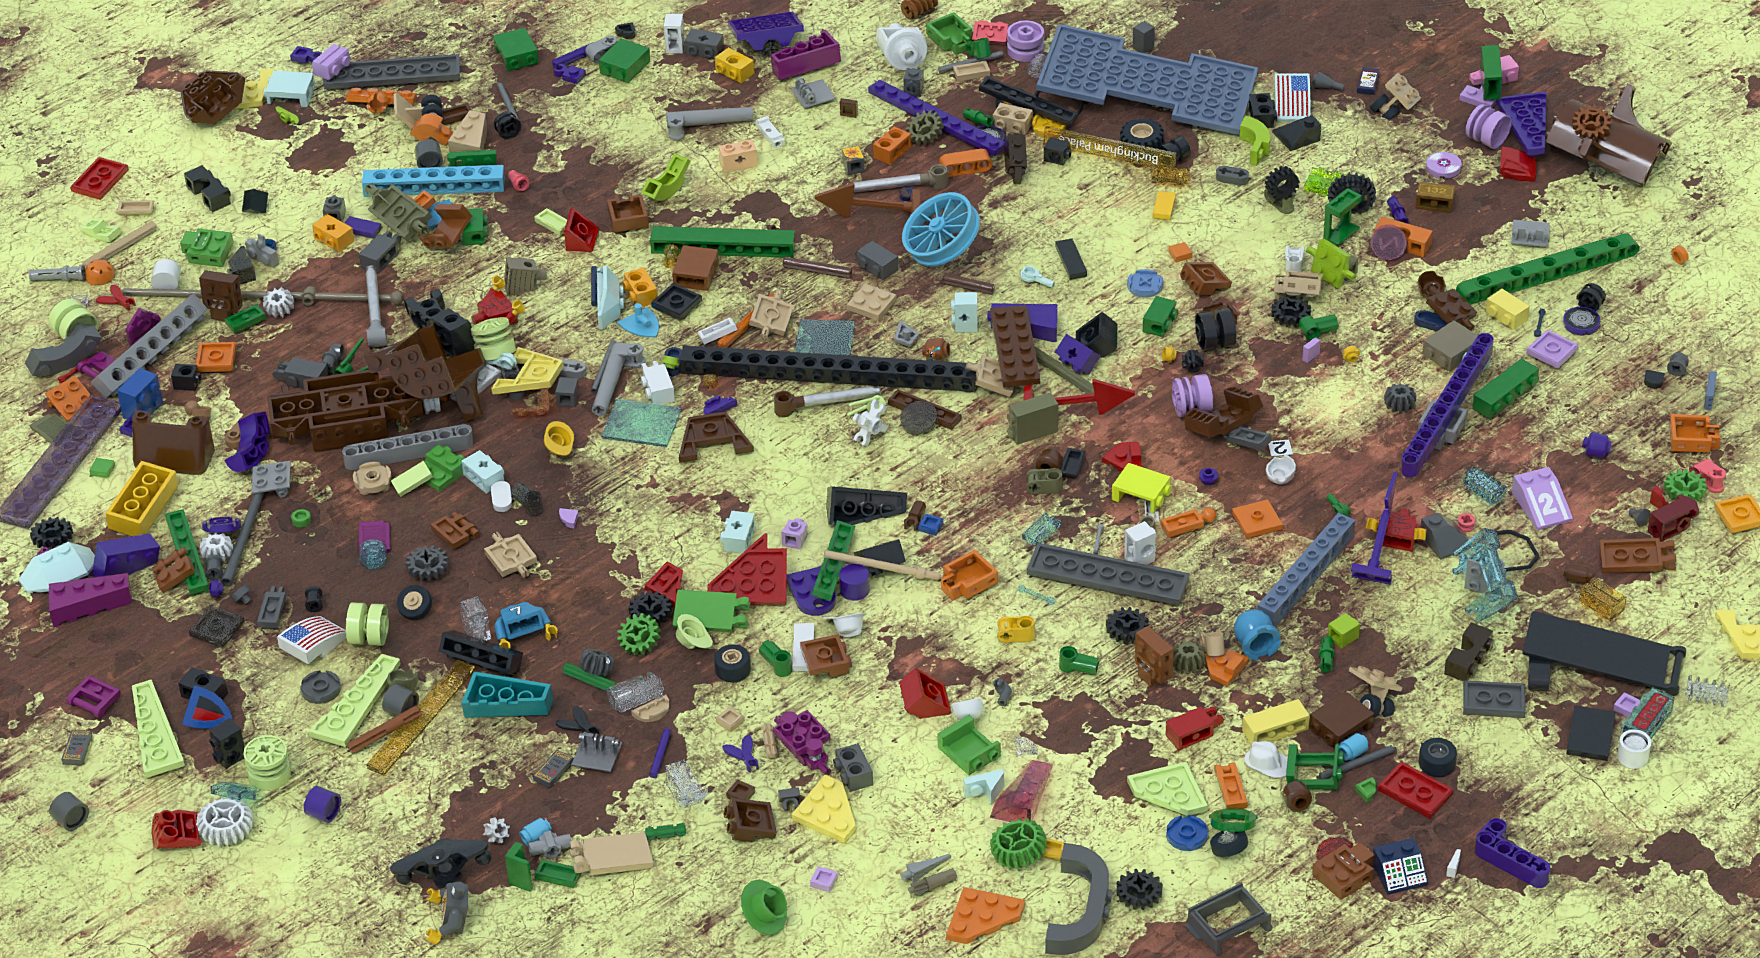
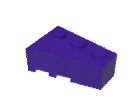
[92,533,160,578]

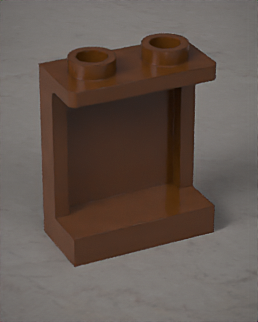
[1309,691,1374,748]

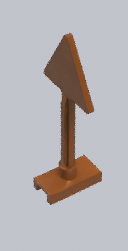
[815,183,920,218]

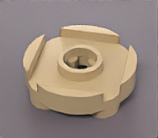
[353,462,392,495]

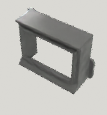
[1186,882,1272,956]

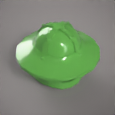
[741,879,788,935]

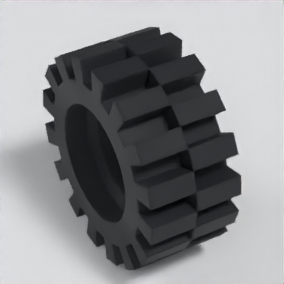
[1264,166,1300,201]

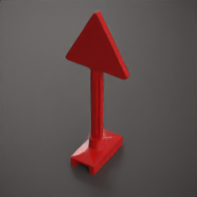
[1023,379,1135,415]

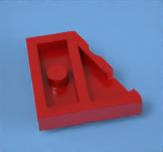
[644,561,683,607]

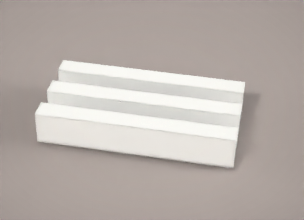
[697,318,737,344]

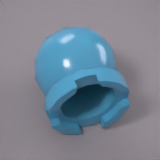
[1234,609,1281,660]

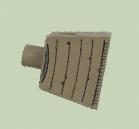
[504,257,547,296]

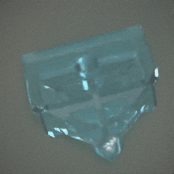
[210,782,257,800]

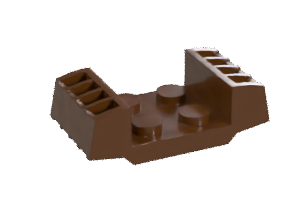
[1184,386,1263,438]

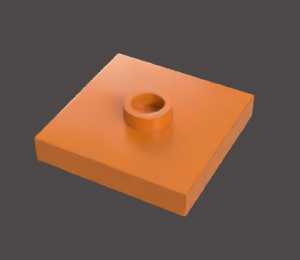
[195,342,237,372]
[1232,499,1283,539]

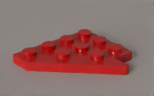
[707,533,787,605]

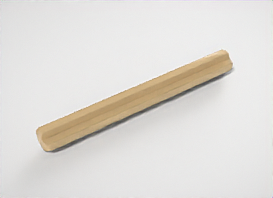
[82,221,157,269]

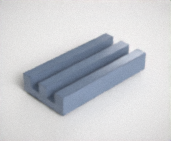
[1704,371,1717,410]

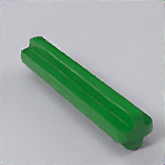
[562,663,616,693]

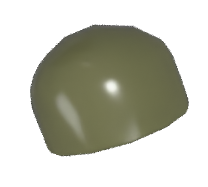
[387,669,418,690]

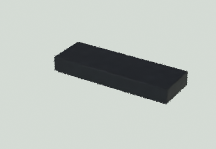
[1055,238,1087,280]

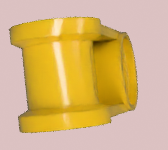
[997,616,1036,643]

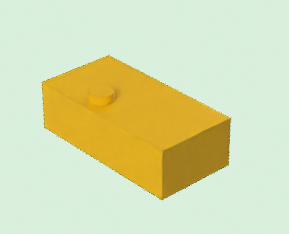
[105,461,178,536]

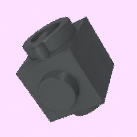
[903,68,924,97]
[322,195,346,222]

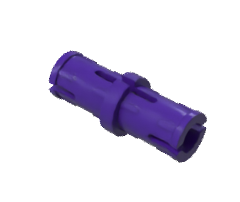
[1387,196,1409,224]

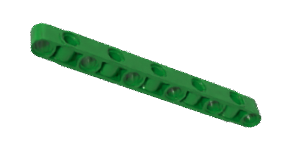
[1456,233,1640,304]

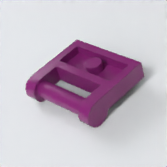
[77,351,126,379]
[66,675,121,719]

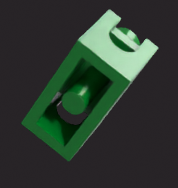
[462,208,488,246]
[1142,296,1179,337]

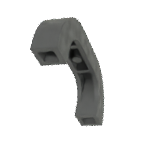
[1045,843,1112,955]

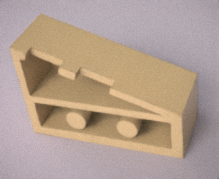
[448,110,487,152]

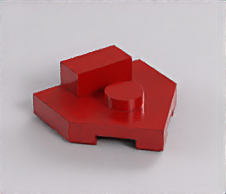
[1102,441,1142,472]

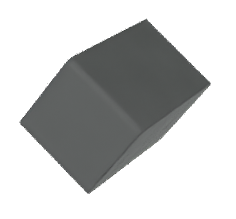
[1133,21,1155,53]

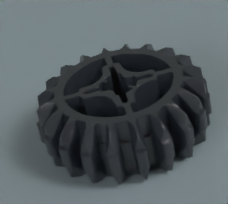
[1328,172,1376,214]

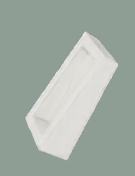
[1447,849,1461,878]

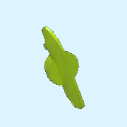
[275,106,299,125]

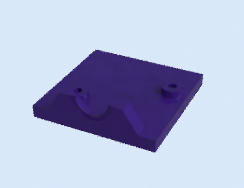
[728,11,804,50]

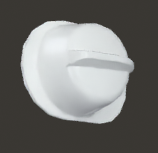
[822,613,867,637]
[1244,741,1288,778]

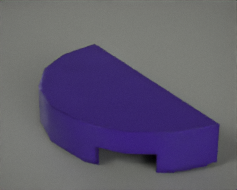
[703,396,737,415]

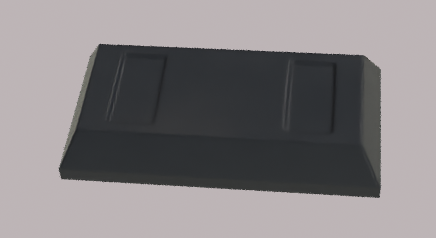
[1060,448,1086,479]

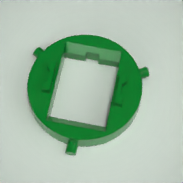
[1209,808,1258,833]

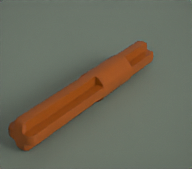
[347,706,422,754]

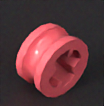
[1457,513,1475,532]

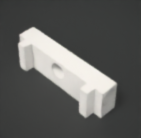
[756,116,785,148]

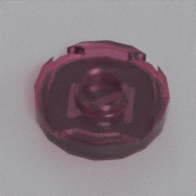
[1370,225,1407,261]

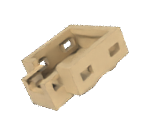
[1274,270,1323,297]

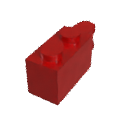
[1165,706,1225,751]

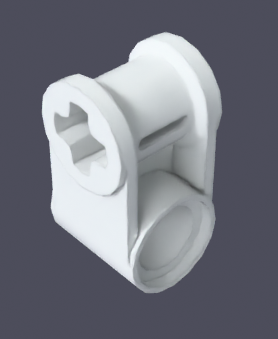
[1285,245,1304,272]

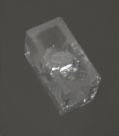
[460,596,491,641]

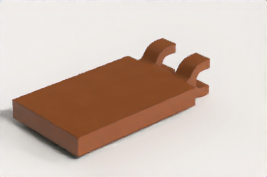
[1600,538,1676,573]

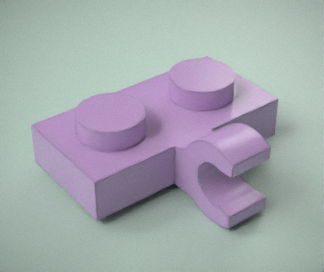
[1459,85,1496,108]

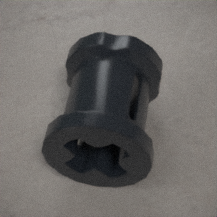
[305,586,323,612]

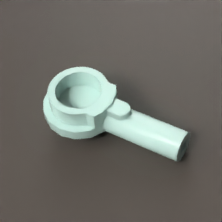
[1020,266,1055,288]
[486,353,517,370]

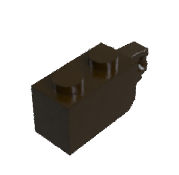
[1004,134,1027,184]

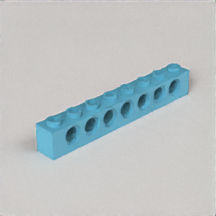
[362,165,505,197]

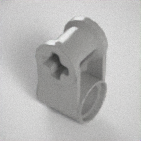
[585,36,617,64]

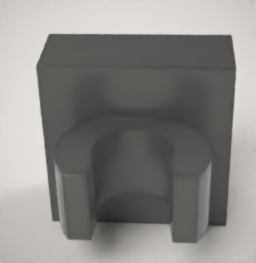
[778,787,800,811]

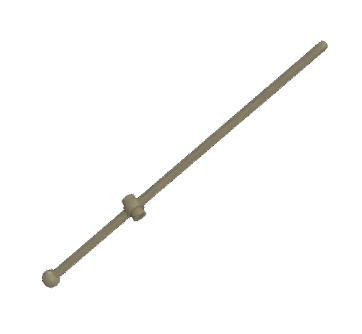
[122,286,403,306]

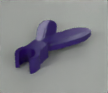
[722,735,759,773]

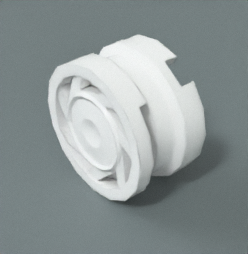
[422,397,441,414]

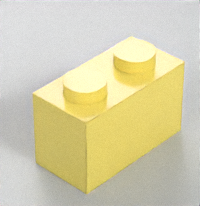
[1486,289,1530,330]

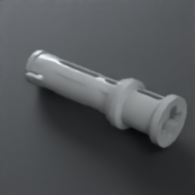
[29,264,85,281]

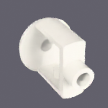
[876,23,927,70]

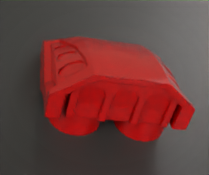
[1500,146,1536,182]
[151,810,202,849]

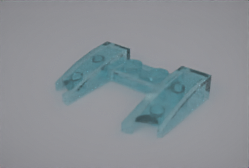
[1452,528,1518,622]

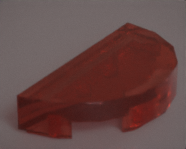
[1316,837,1353,861]

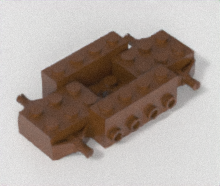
[267,370,423,451]

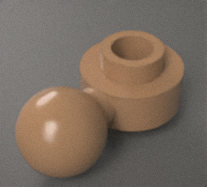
[184,400,211,417]

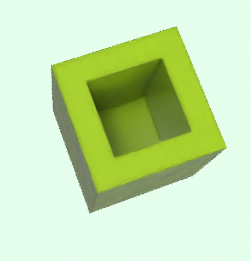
[1328,613,1360,649]

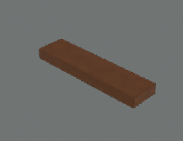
[888,389,962,430]

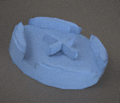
[1127,269,1163,297]

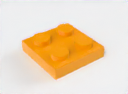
[1714,494,1760,534]

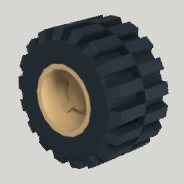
[1120,118,1164,162]

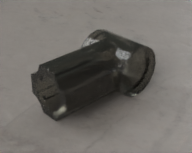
[511,482,543,516]

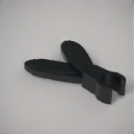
[556,706,600,735]

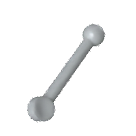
[1093,524,1104,554]

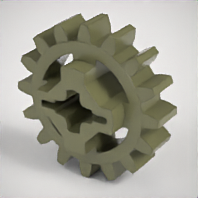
[906,110,944,145]

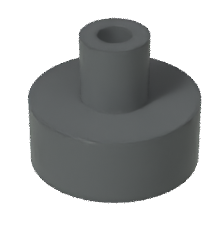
[230,584,251,605]

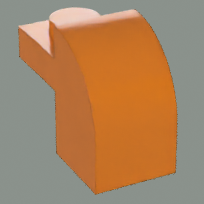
[410,114,453,146]

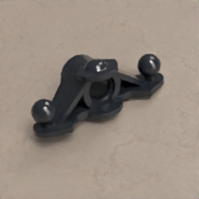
[390,838,491,888]

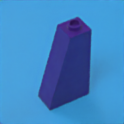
[987,303,1058,342]

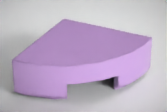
[559,508,579,528]

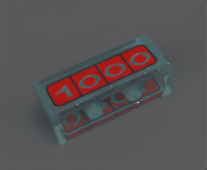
[1621,687,1675,739]

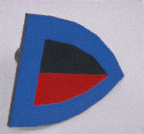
[182,685,233,729]

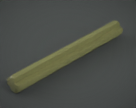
[1035,347,1094,394]

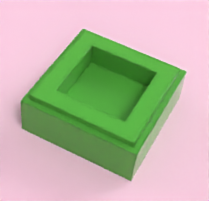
[89,458,115,478]

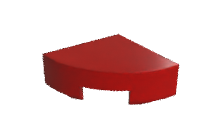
[1650,486,1669,509]

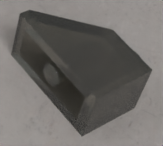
[227,246,256,285]

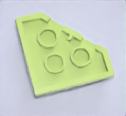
[1127,762,1208,816]

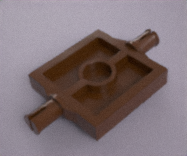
[1426,285,1477,331]

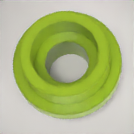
[661,355,680,369]

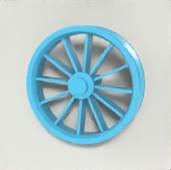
[902,192,980,267]

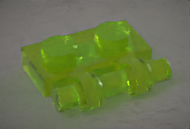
[1304,167,1346,196]

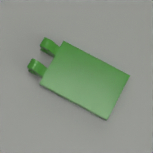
[673,590,750,633]

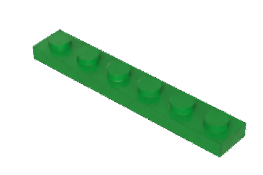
[165,509,209,595]
[812,520,856,601]

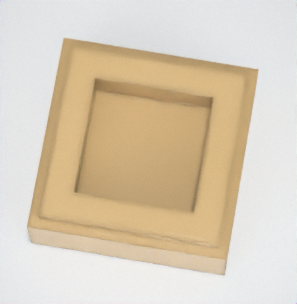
[716,707,745,732]

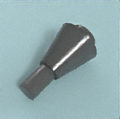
[1312,71,1344,91]

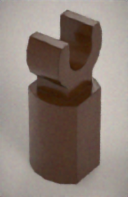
[904,500,926,531]

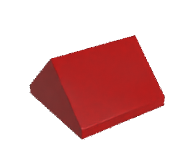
[564,207,599,252]

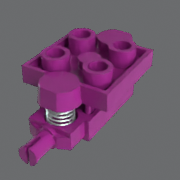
[773,710,832,775]

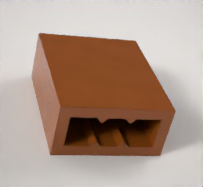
[672,246,719,291]

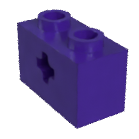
[1054,334,1101,374]

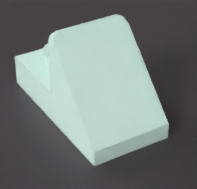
[963,769,1004,804]

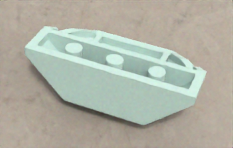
[597,266,624,329]
[18,542,95,593]

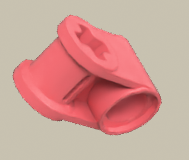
[1690,459,1726,493]

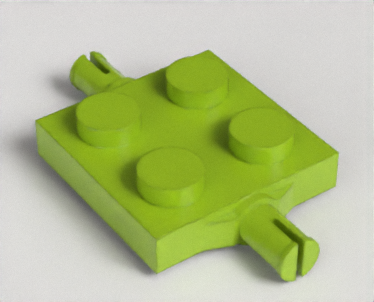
[1306,239,1357,288]

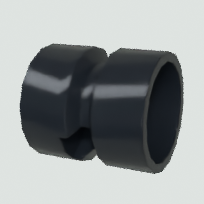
[1158,136,1191,167]

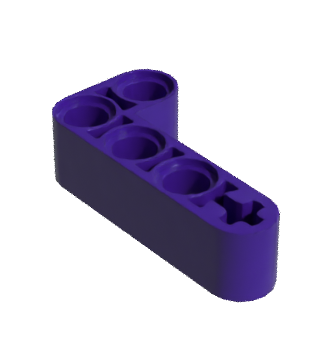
[1475,818,1550,888]

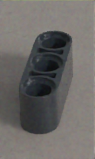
[1528,656,1550,691]

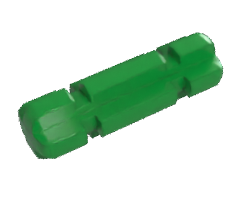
[645,823,686,840]

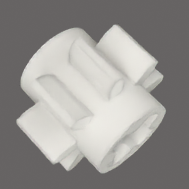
[483,818,510,844]

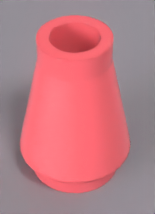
[508,170,529,191]

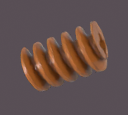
[901,0,938,19]

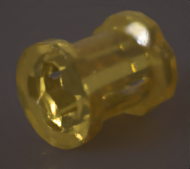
[663,245,680,269]

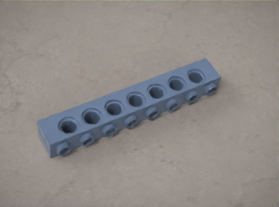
[1257,513,1355,628]

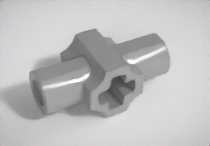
[528,831,572,859]

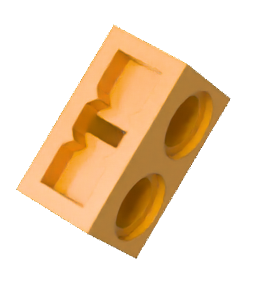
[622,267,658,307]

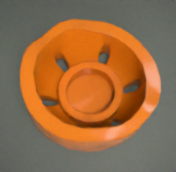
[85,259,115,285]

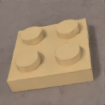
[847,284,897,321]

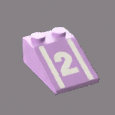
[1512,467,1573,530]

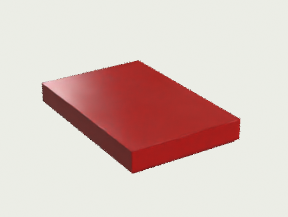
[70,157,129,200]
[1378,761,1454,819]

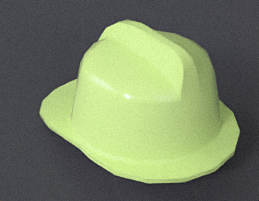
[676,614,713,649]

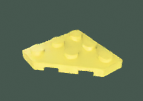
[791,775,856,844]

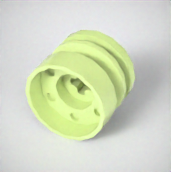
[471,317,516,360]
[243,735,291,790]

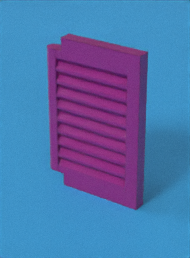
[359,520,391,557]

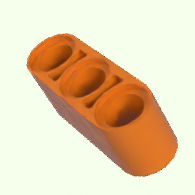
[939,149,992,177]

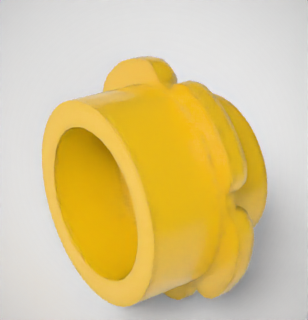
[1162,345,1176,363]
[1343,346,1361,362]

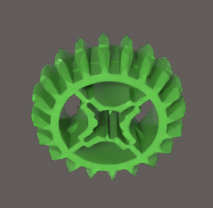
[990,817,1047,870]

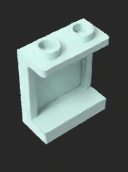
[264,71,315,107]

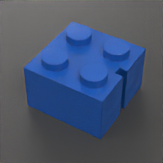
[117,368,163,420]

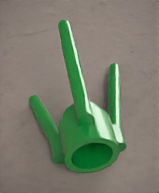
[334,337,369,375]

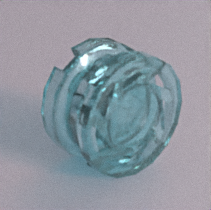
[359,539,387,570]

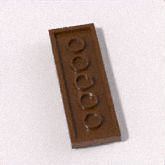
[990,305,1040,387]

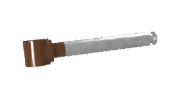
[774,385,881,417]

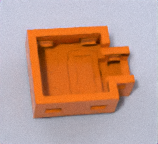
[1669,414,1720,452]
[941,550,998,601]

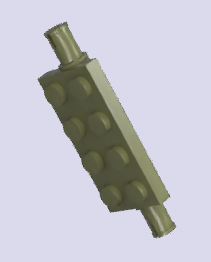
[365,183,432,242]

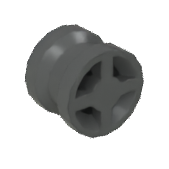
[1667,352,1689,376]

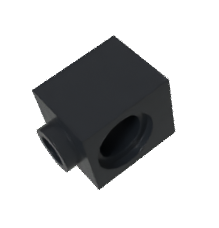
[1044,137,1072,166]
[171,364,201,391]

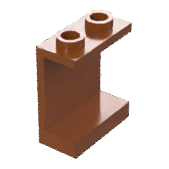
[418,204,472,249]

